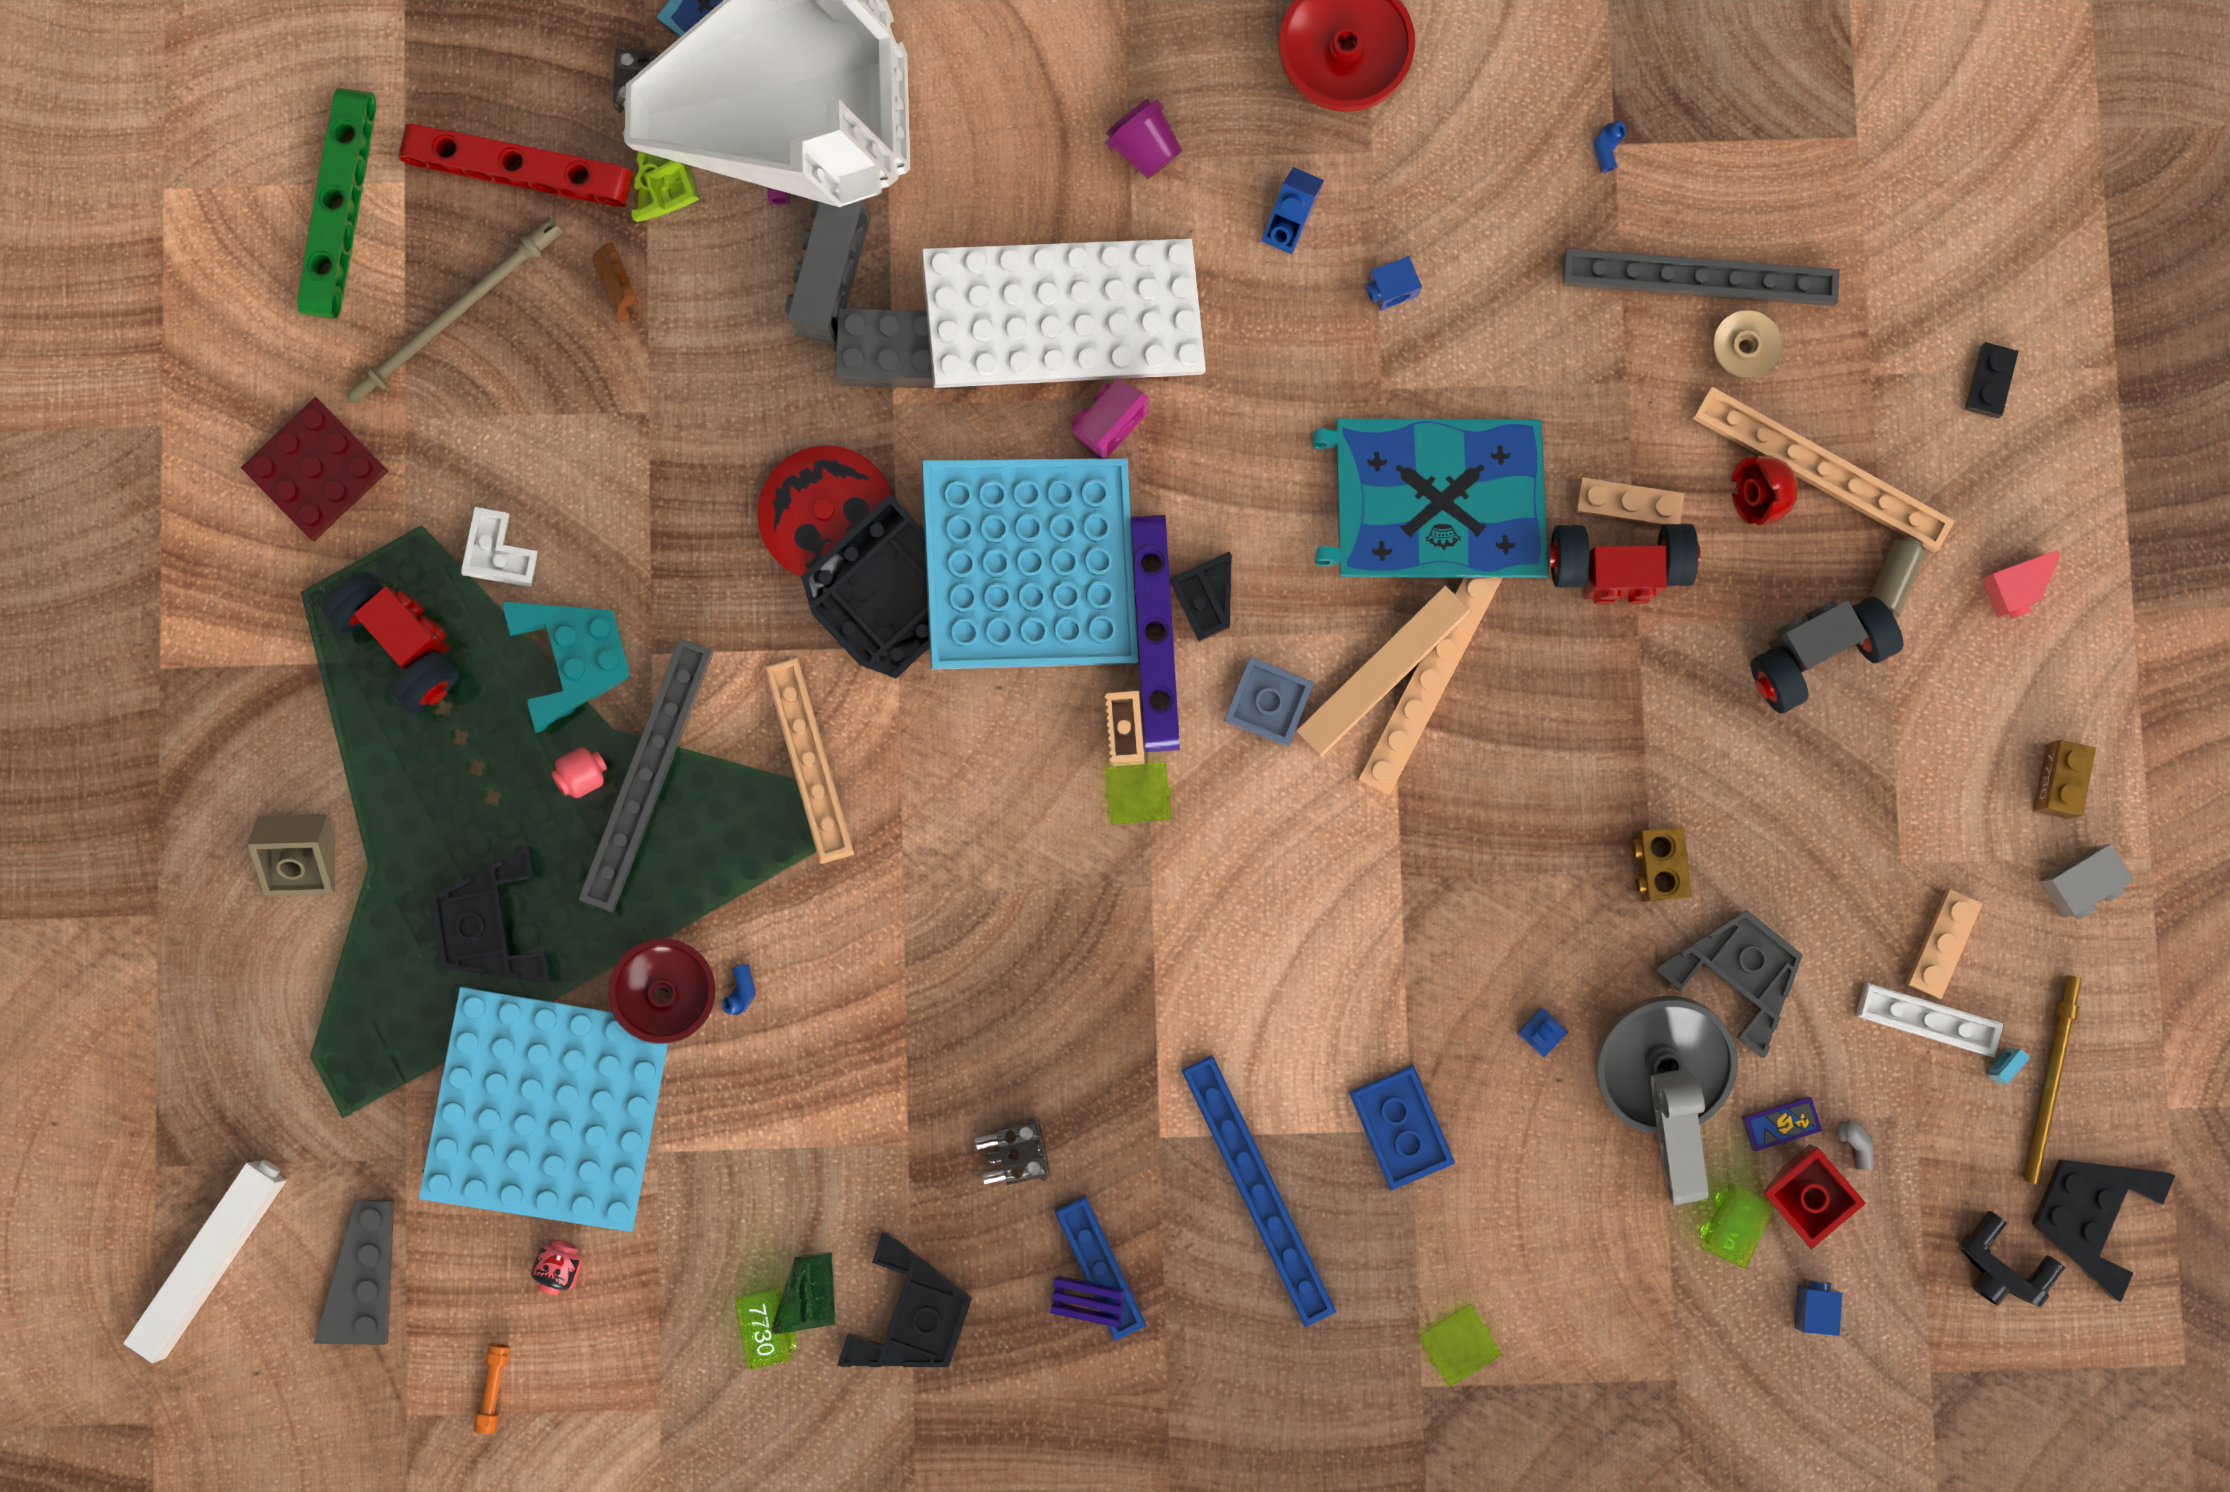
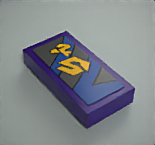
[1742,1096,1822,1151]

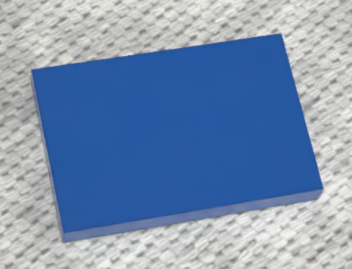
[1348,1065,1455,1191]

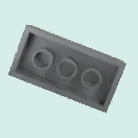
[785,199,871,346]
[836,309,976,390]

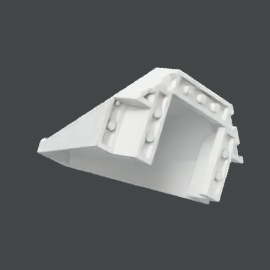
[623,0,910,207]

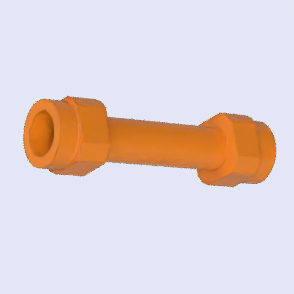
[474,1344,510,1434]

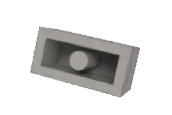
[2039,844,2134,919]

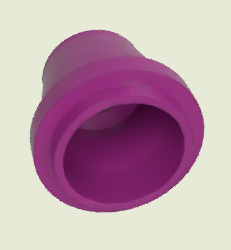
[1105,98,1183,180]

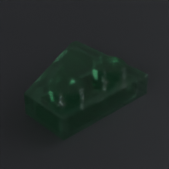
[771,1252,835,1334]

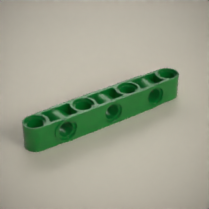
[297,88,376,319]

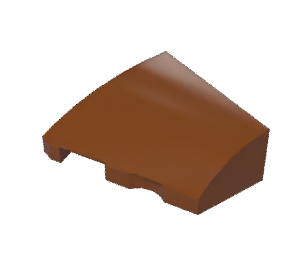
[592,242,638,323]

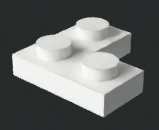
[461,507,538,587]

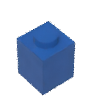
[1794,1280,1843,1336]

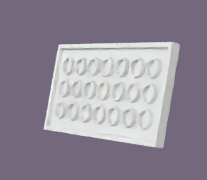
[921,239,1206,388]

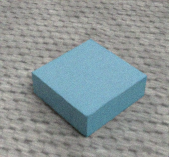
[1986,1048,2030,1084]

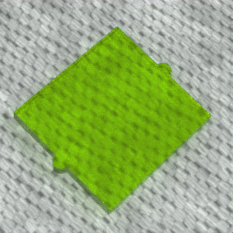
[1105,762,1172,825]
[1418,1304,1502,1388]

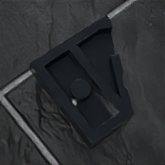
[1170,551,1232,643]

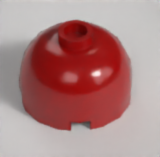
[1731,456,1798,526]

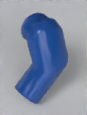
[1594,121,1627,173]
[722,964,756,1015]

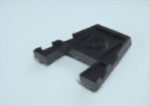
[429,846,552,983]
[2031,1159,2175,1302]
[837,1231,973,1367]

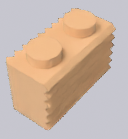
[1104,691,1145,767]

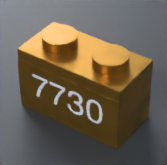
[2033,740,2096,819]

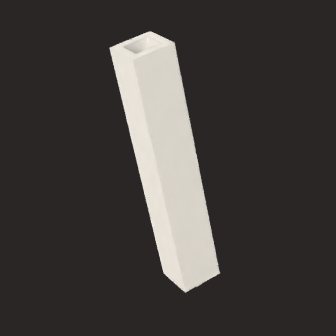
[123,1160,287,1363]

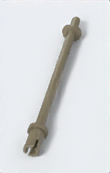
[347,216,563,403]

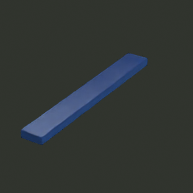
[1181,1055,1336,1327]

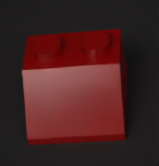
[1763,1144,1866,1250]

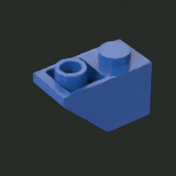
[1261,167,1324,254]

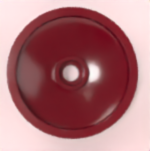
[608,939,716,1044]

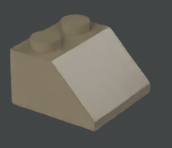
[247,814,335,896]

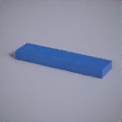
[1054,1196,1147,1341]

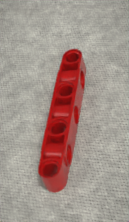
[398,124,633,207]

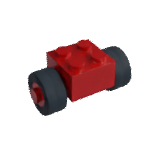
[1547,524,1701,605]
[320,572,459,714]

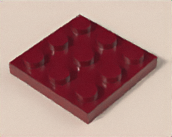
[240,397,389,542]

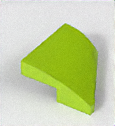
[631,151,700,222]

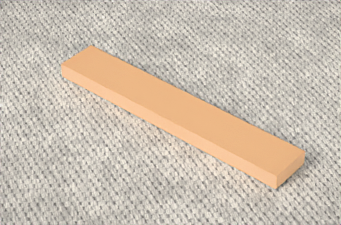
[1296,586,1471,757]
[764,657,854,864]

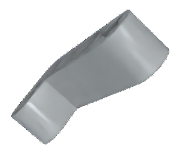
[1651,1068,1709,1206]

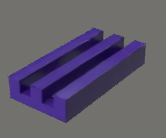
[1050,1276,1125,1327]

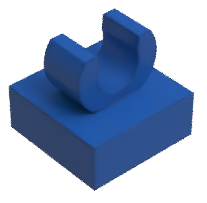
[1517,1008,1568,1058]

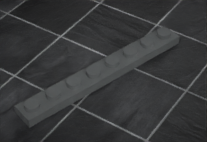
[1562,249,1840,306]
[578,638,714,912]

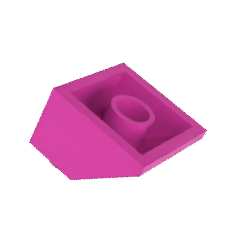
[1072,378,1149,459]

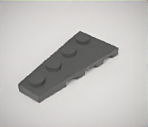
[314,1200,395,1345]

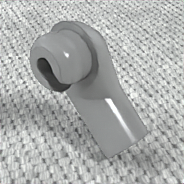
[1837,1121,1874,1170]

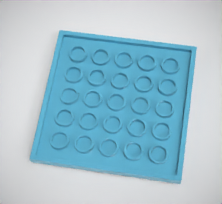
[921,459,1139,670]
[419,987,668,1232]

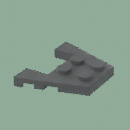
[1653,910,1803,1058]

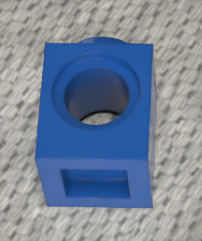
[1366,256,1422,311]

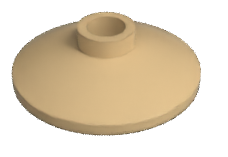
[1713,310,1782,378]

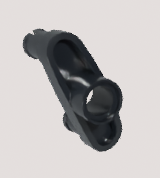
[1958,1211,2065,1307]

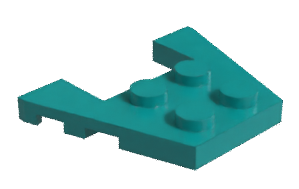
[502,602,630,733]

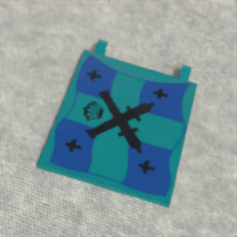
[1312,418,1549,578]

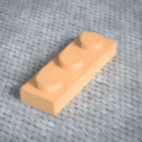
[1575,477,1685,527]
[1905,889,1982,999]

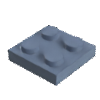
[1224,657,1314,747]

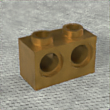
[1631,827,1692,902]

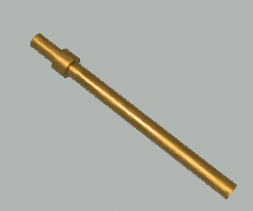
[2024,975,2082,1185]

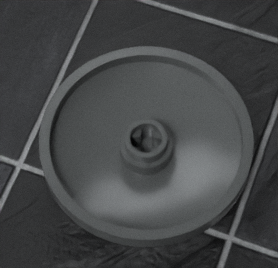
[1595,996,1738,1134]

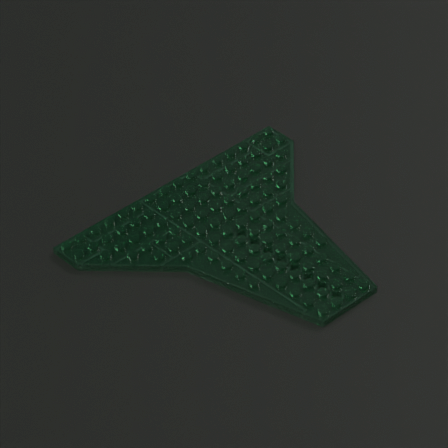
[300,525,817,1118]

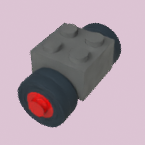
[1750,596,1904,714]

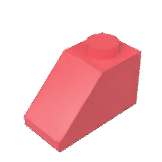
[1981,550,2060,619]

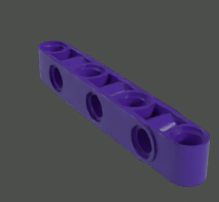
[1131,515,1180,752]

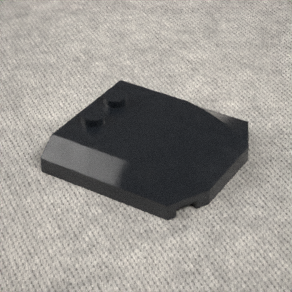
[801,494,929,679]

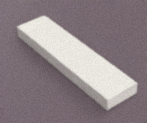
[1855,983,2003,1057]

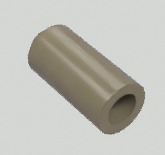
[1869,537,1927,617]

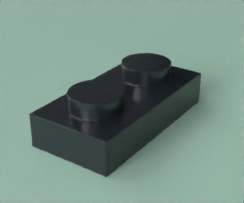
[1965,342,2019,419]

